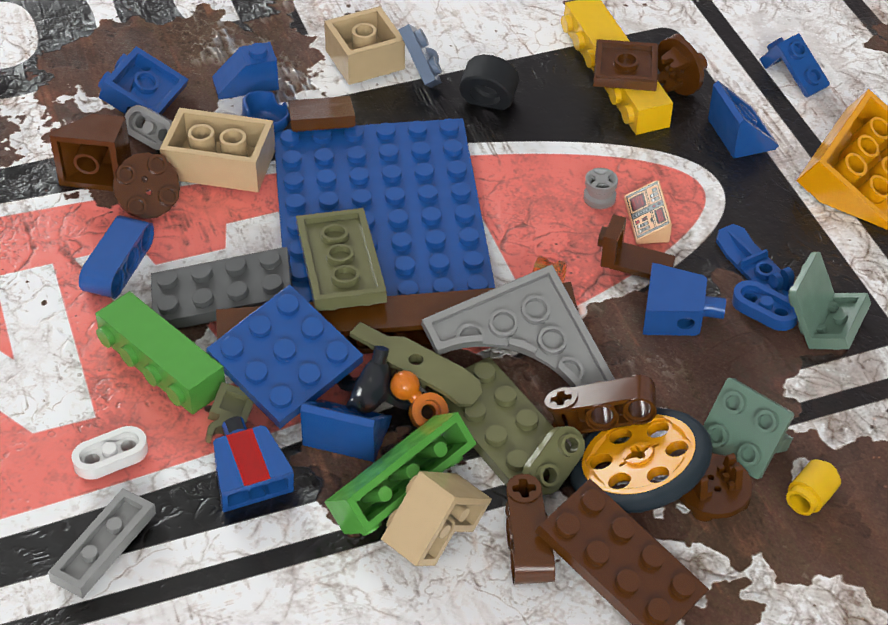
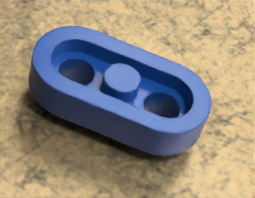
[732,280,798,331]

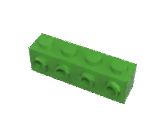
[95,291,226,415]
[324,412,477,536]

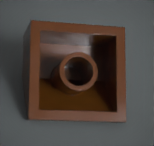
[49,113,131,191]

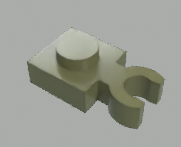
[205,382,254,443]

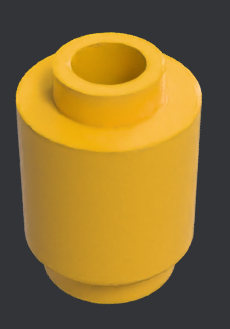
[786,459,841,516]

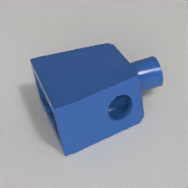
[643,263,726,336]

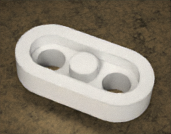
[72,426,148,480]

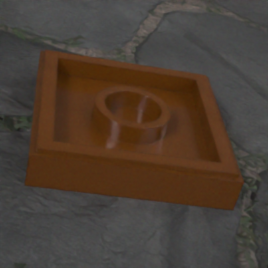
[593,39,658,91]
[288,96,356,132]

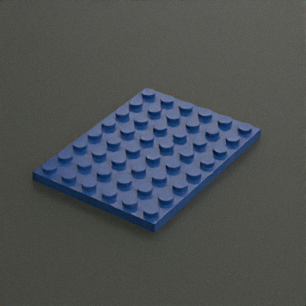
[274,118,495,302]

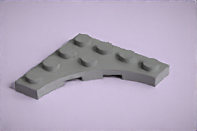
[421,264,615,387]

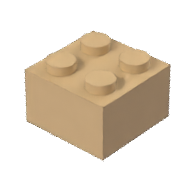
[324,6,405,85]

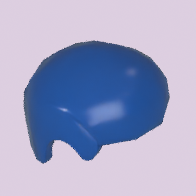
[242,91,290,133]

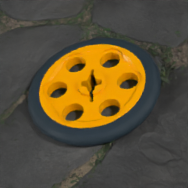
[570,408,713,513]

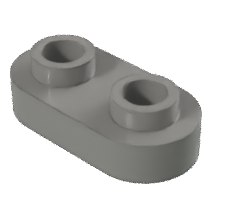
[124,105,173,151]

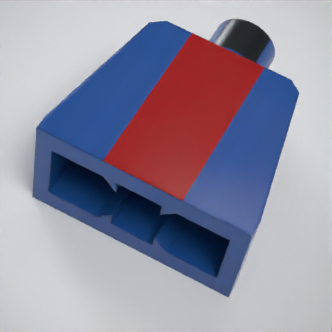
[213,416,294,513]

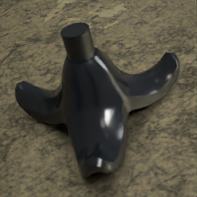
[337,345,425,414]

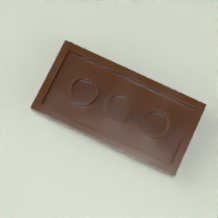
[535,479,709,625]

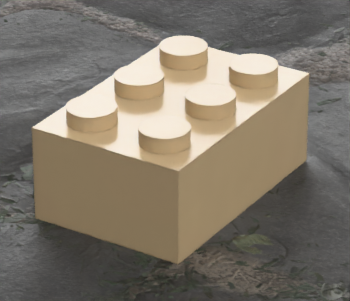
[160,108,275,192]

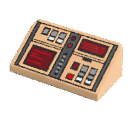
[624,180,672,244]

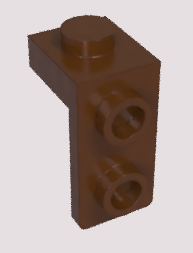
[597,214,675,279]

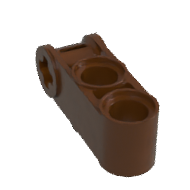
[544,375,657,434]
[505,474,555,585]

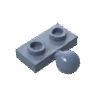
[398,24,442,88]

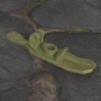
[350,322,483,407]

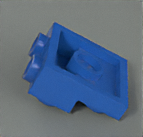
[98,46,189,115]

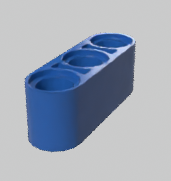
[79,215,154,299]

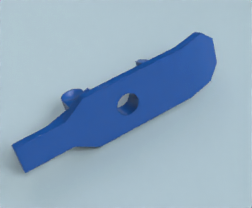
[716,224,799,322]

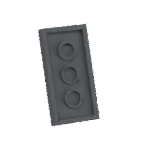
[151,247,293,329]

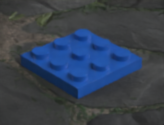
[206,285,363,429]

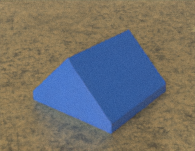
[708,81,779,159]
[300,399,392,462]

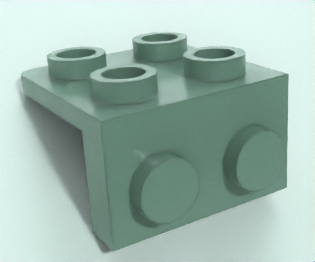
[788,252,871,350]

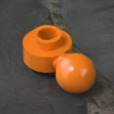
[390,370,449,428]

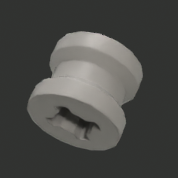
[583,168,618,209]

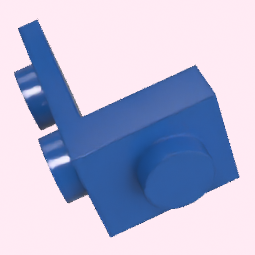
[759,33,830,98]

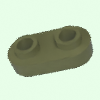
[522,426,585,495]

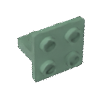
[703,378,794,479]

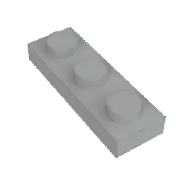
[48,488,156,599]

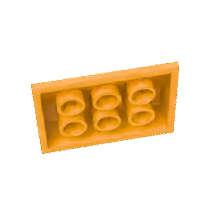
[796,89,888,230]

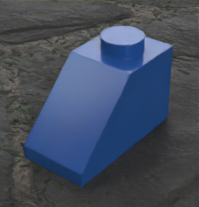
[212,42,279,100]

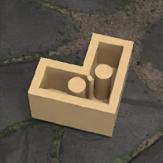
[381,471,492,566]

